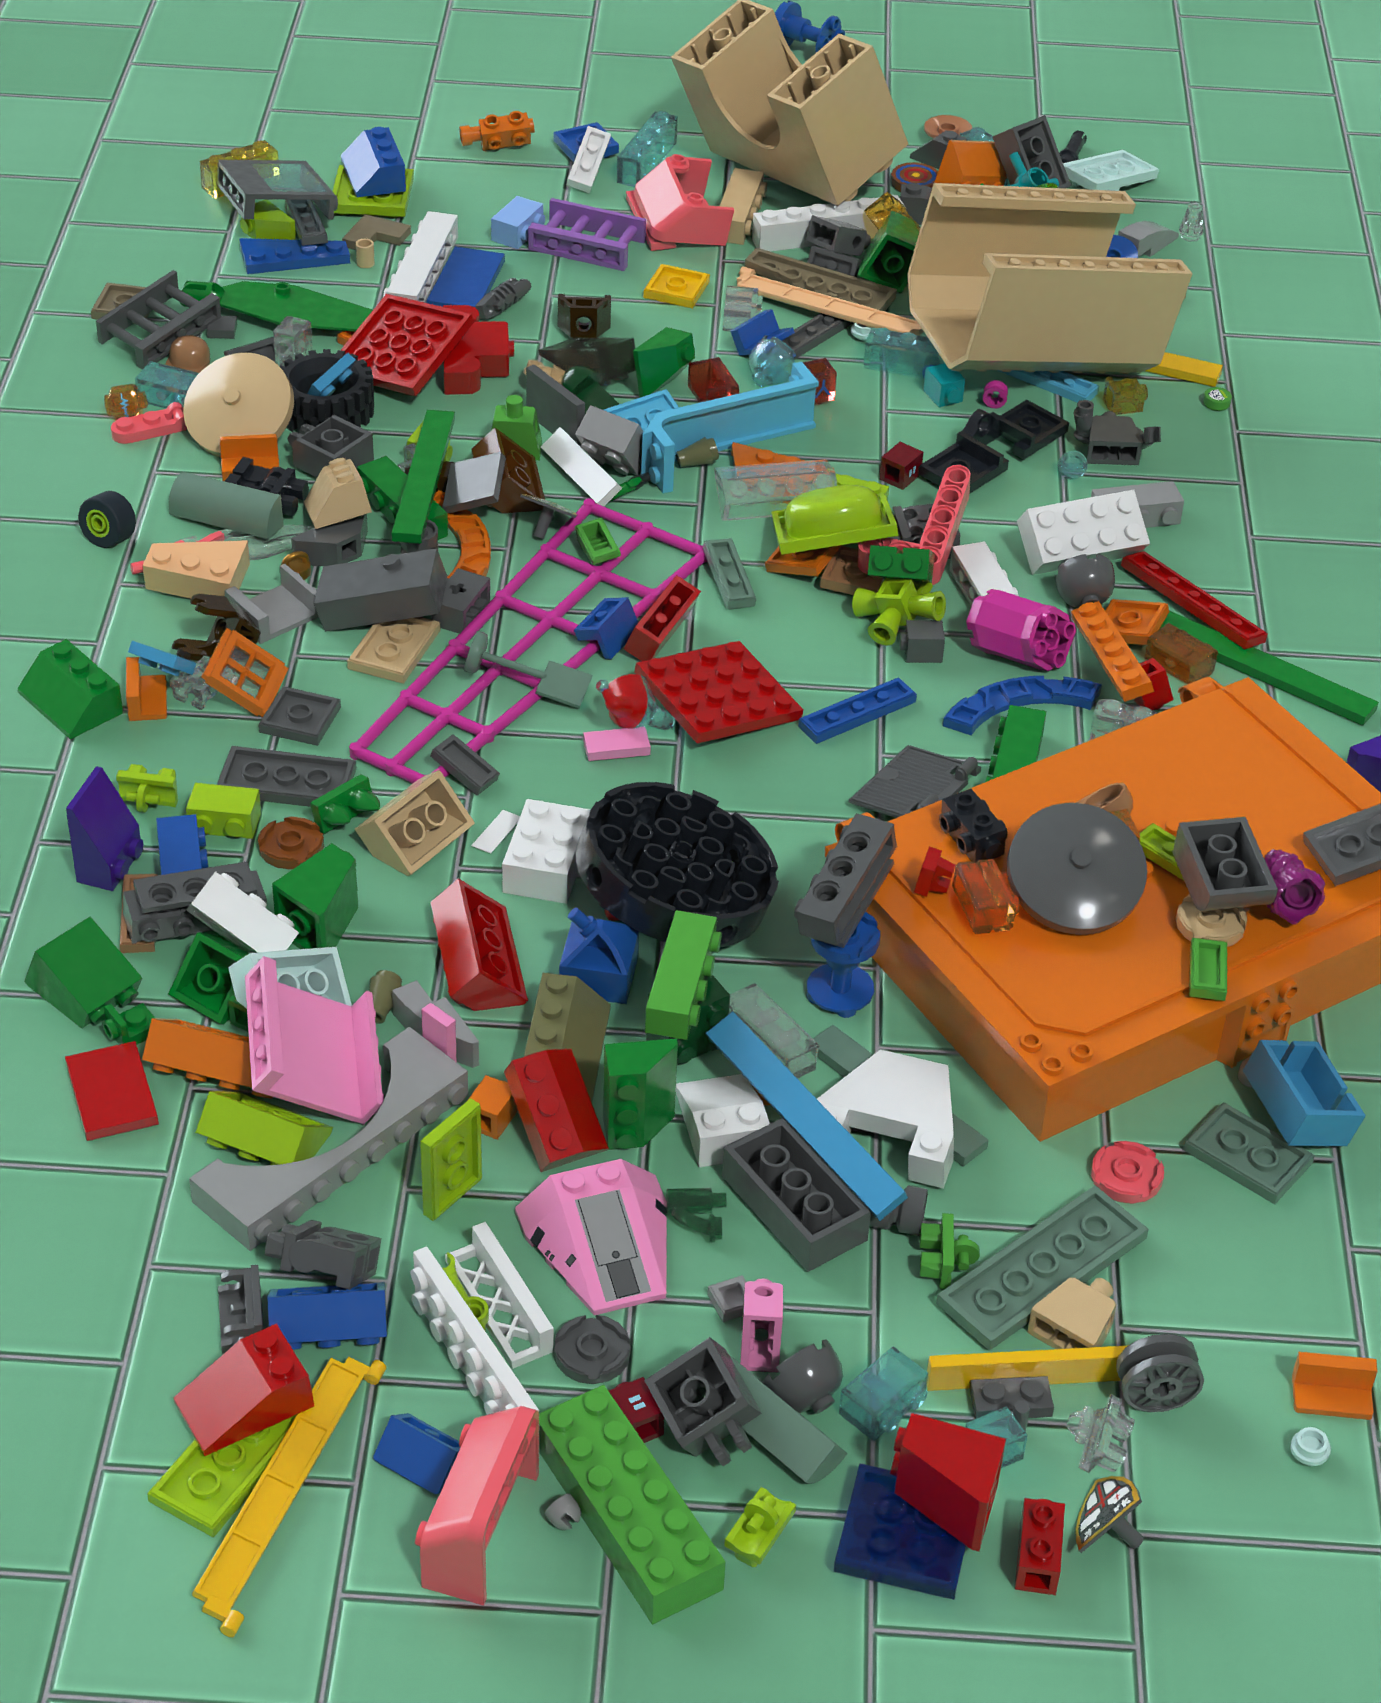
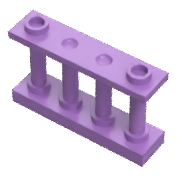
[528,198,646,271]

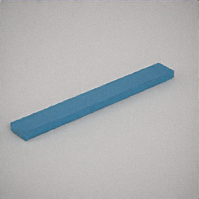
[706,1011,908,1221]

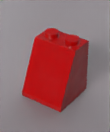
[890,1413,1006,1552]

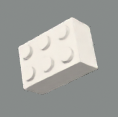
[502,799,590,904]

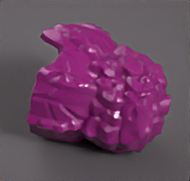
[1264,849,1325,924]

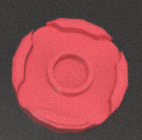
[1091,1141,1164,1204]

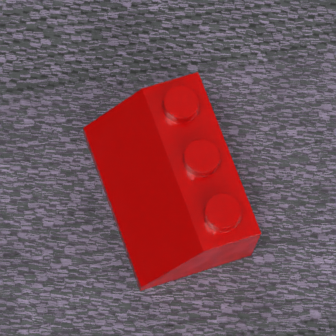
[504,1049,609,1172]

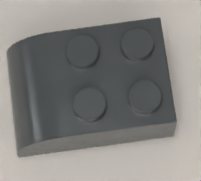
[1173,817,1278,911]

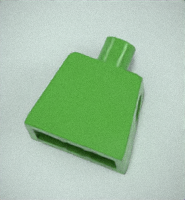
[491,395,542,461]

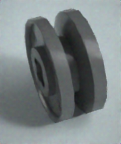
[1116,1334,1204,1412]

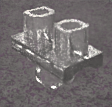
[1067,1394,1135,1473]

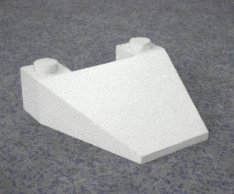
[817,1049,954,1189]

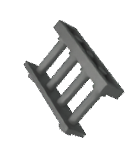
[96,270,221,371]

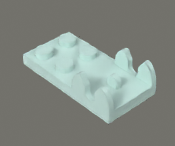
[1063,150,1159,191]

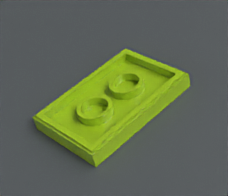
[420,1098,482,1221]

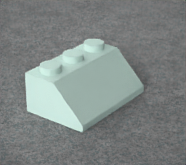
[228,947,352,1009]

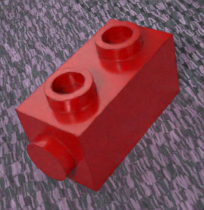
[1015,1498,1065,1596]

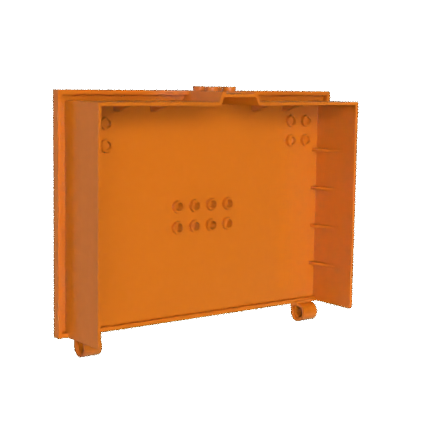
[825,677,1381,1142]

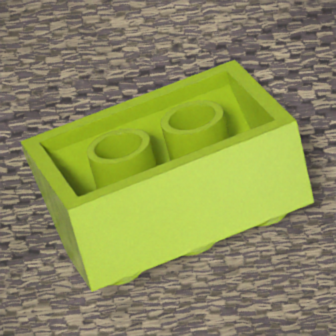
[195,1091,333,1165]

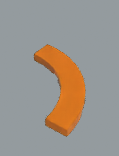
[433,490,491,578]

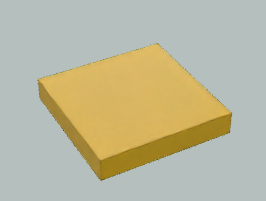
[643,264,710,309]

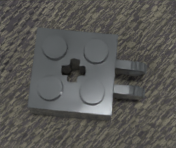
[287,415,374,477]
[644,1337,762,1466]

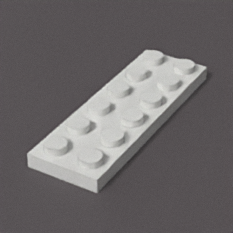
[410,1246,539,1415]

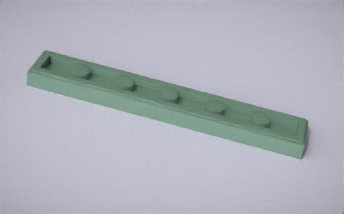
[808,1025,989,1167]

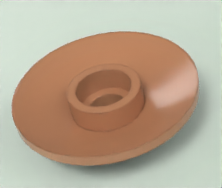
[924,115,972,138]

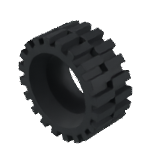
[280,349,374,434]

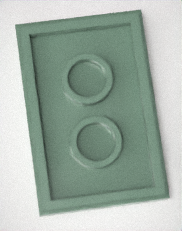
[1183,1102,1315,1204]

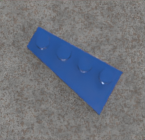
[239,238,350,274]

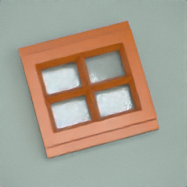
[201,628,289,717]

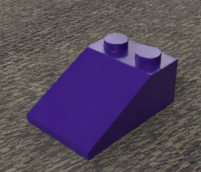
[66,766,144,891]

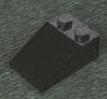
[538,338,636,386]

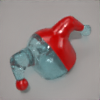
[596,674,675,730]

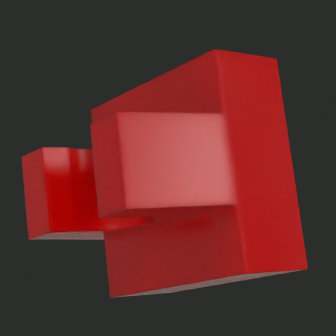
[914,846,956,897]

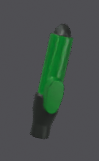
[610,472,651,501]

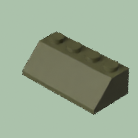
[524,973,611,1102]

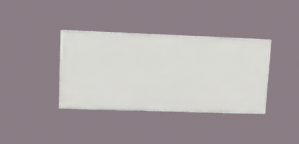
[471,810,520,854]

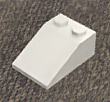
[676,1074,770,1167]

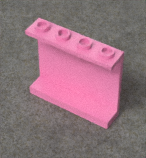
[245,956,384,1125]

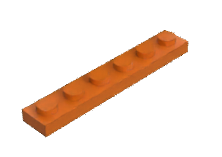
[1071,601,1154,702]

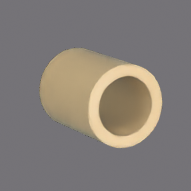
[356,238,375,268]

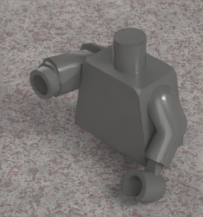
[1073,400,1161,465]

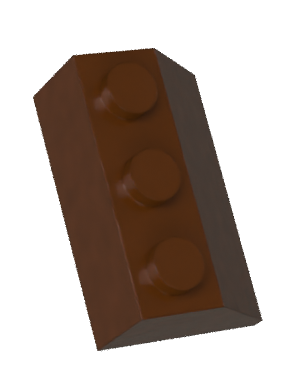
[471,428,545,514]

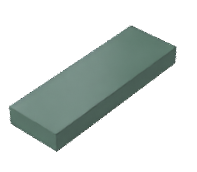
[703,538,756,609]

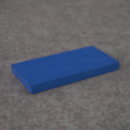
[426,246,505,308]

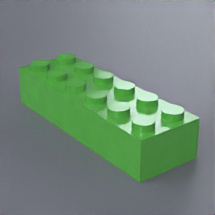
[539,1385,726,1625]

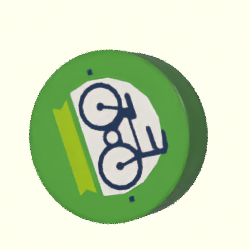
[1203,387,1232,411]

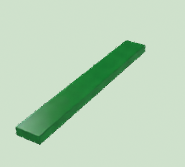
[392,410,455,544]
[1156,611,1379,726]

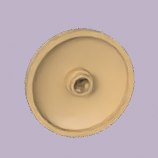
[183,353,294,457]

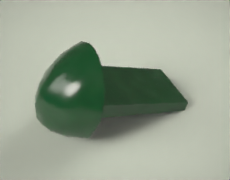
[561,366,619,414]

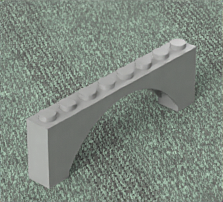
[189,1027,468,1251]

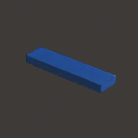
[798,677,917,744]

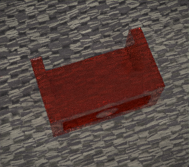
[688,357,739,403]

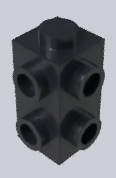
[939,789,1008,865]

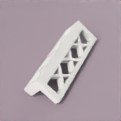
[445,1222,554,1369]

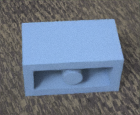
[491,196,545,249]

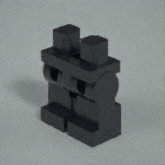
[225,457,309,517]

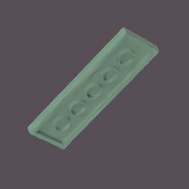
[936,1185,1149,1351]

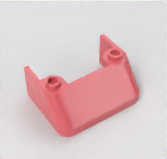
[634,154,734,246]
[415,1406,539,1606]

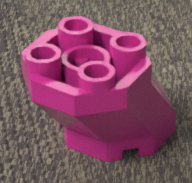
[966,589,1076,671]

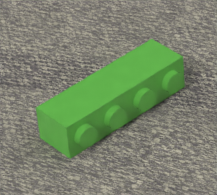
[645,910,722,1040]

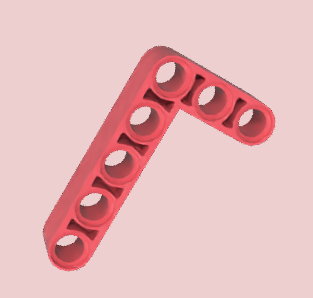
[858,465,971,585]

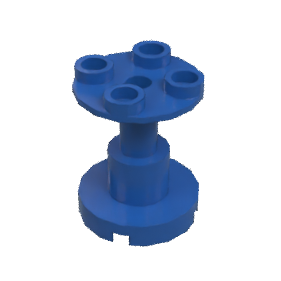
[775,0,845,53]
[807,912,880,1018]

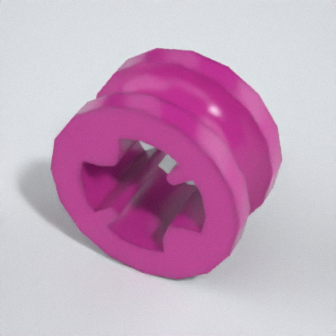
[983,380,1008,408]

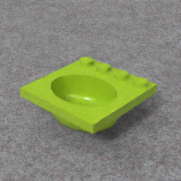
[771,485,899,555]

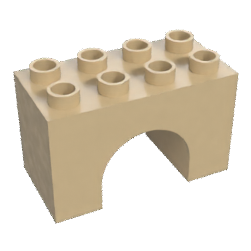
[671,0,908,206]

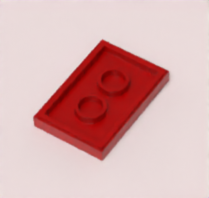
[65,1041,159,1141]

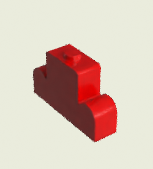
[443,305,514,395]

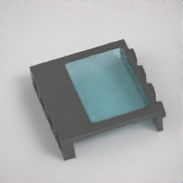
[216,160,338,220]

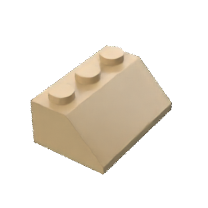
[304,458,372,529]
[355,770,475,876]

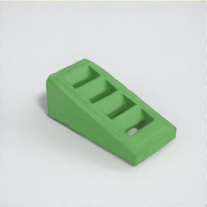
[575,518,621,565]

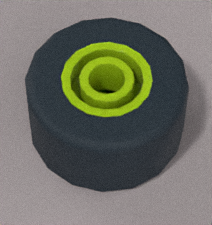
[78,490,136,548]

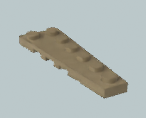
[745,248,897,311]

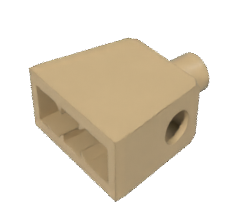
[1027,1278,1117,1349]

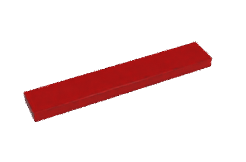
[1121,551,1268,649]

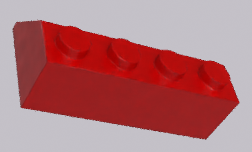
[430,878,528,1011]

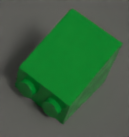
[858,211,919,293]
[272,843,358,949]
[24,916,142,1028]

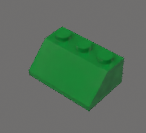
[17,639,123,740]
[603,1038,678,1150]

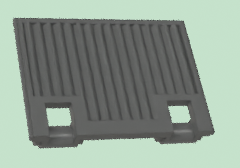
[849,745,981,818]

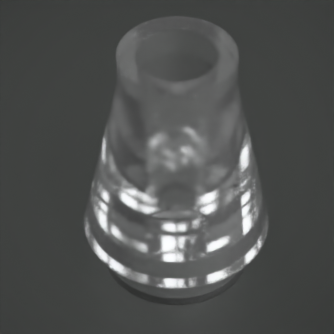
[1179,201,1204,241]

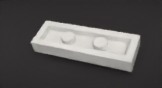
[566,126,611,193]

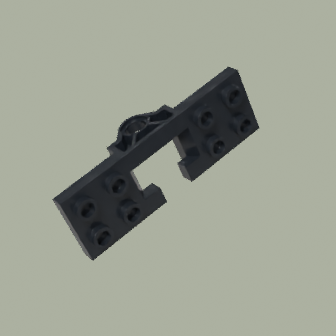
[919,400,1069,494]

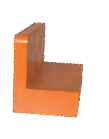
[220,434,279,481]
[126,657,167,721]
[1292,1351,1377,1420]

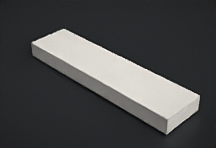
[541,427,622,506]

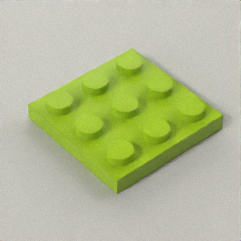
[332,165,414,218]

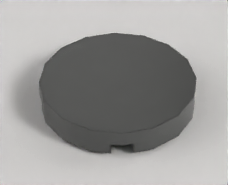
[554,1315,631,1384]

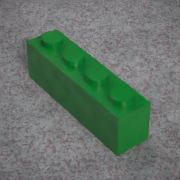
[357,456,448,540]
[985,705,1047,782]

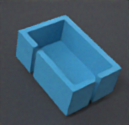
[1243,1040,1366,1146]

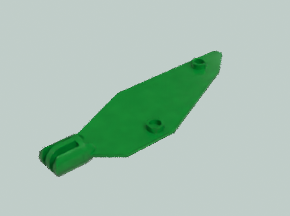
[180,281,373,332]

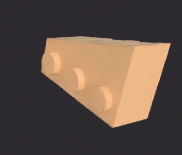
[143,540,250,599]

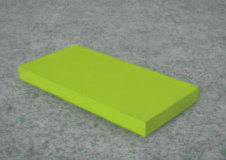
[147,1415,296,1538]

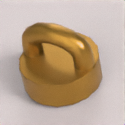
[281,551,311,580]

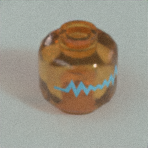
[104,384,148,421]

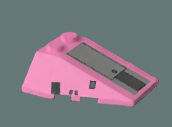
[515,1159,667,1316]

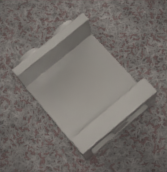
[224,564,319,644]

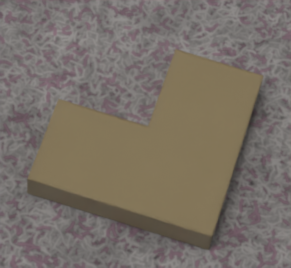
[342,214,411,250]

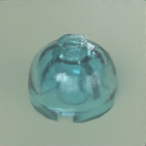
[749,335,797,387]

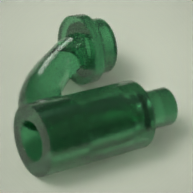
[666,1187,727,1242]

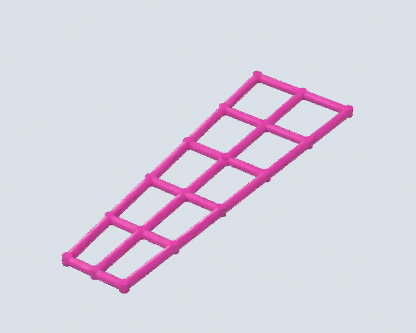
[349,499,708,784]

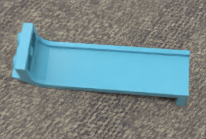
[641,362,819,493]

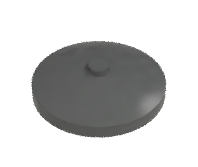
[1007,803,1147,935]

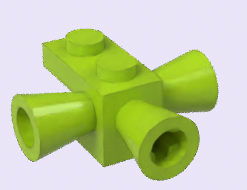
[852,578,946,646]

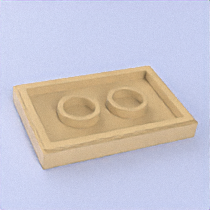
[347,617,440,684]

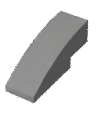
[1118,221,1179,257]
[392,980,479,1068]

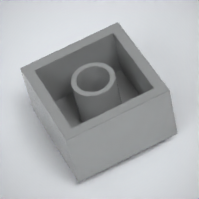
[575,405,644,476]

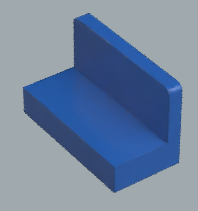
[730,309,795,356]
[574,597,638,659]
[373,1413,461,1494]

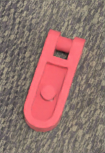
[111,402,187,444]

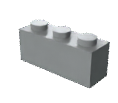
[1091,481,1184,528]

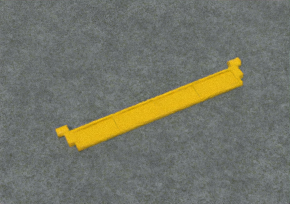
[192,1356,387,1637]

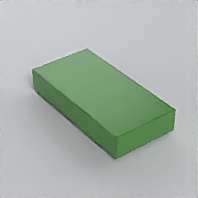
[1189,938,1227,1001]

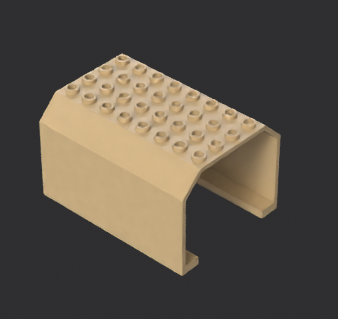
[907,183,1192,374]

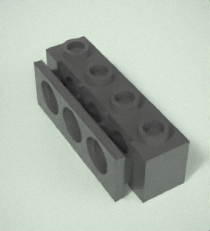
[794,813,897,948]
[123,861,267,944]

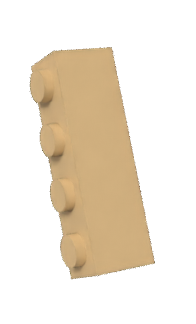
[720,168,767,245]

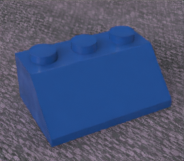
[341,127,406,197]
[267,1282,387,1350]

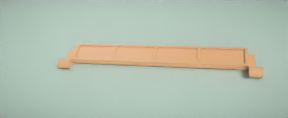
[737,266,924,338]

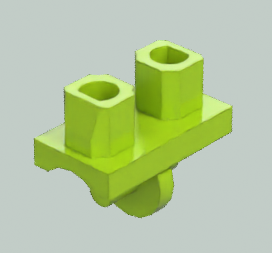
[116,764,178,813]
[724,1487,796,1567]

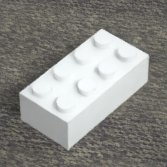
[1017,490,1150,575]

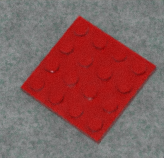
[340,294,475,396]
[634,641,804,744]

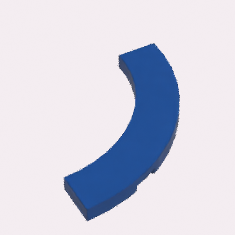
[943,675,1102,736]

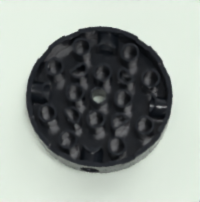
[576,782,779,947]

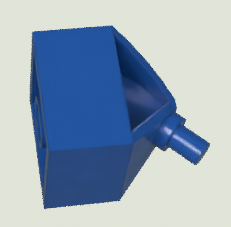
[559,907,639,1004]

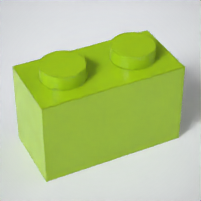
[186,783,261,839]

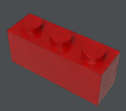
[624,575,701,661]

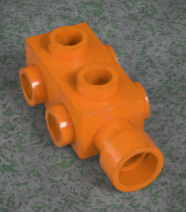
[459,111,535,151]

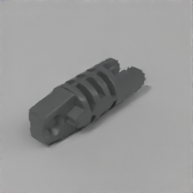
[475,278,532,320]

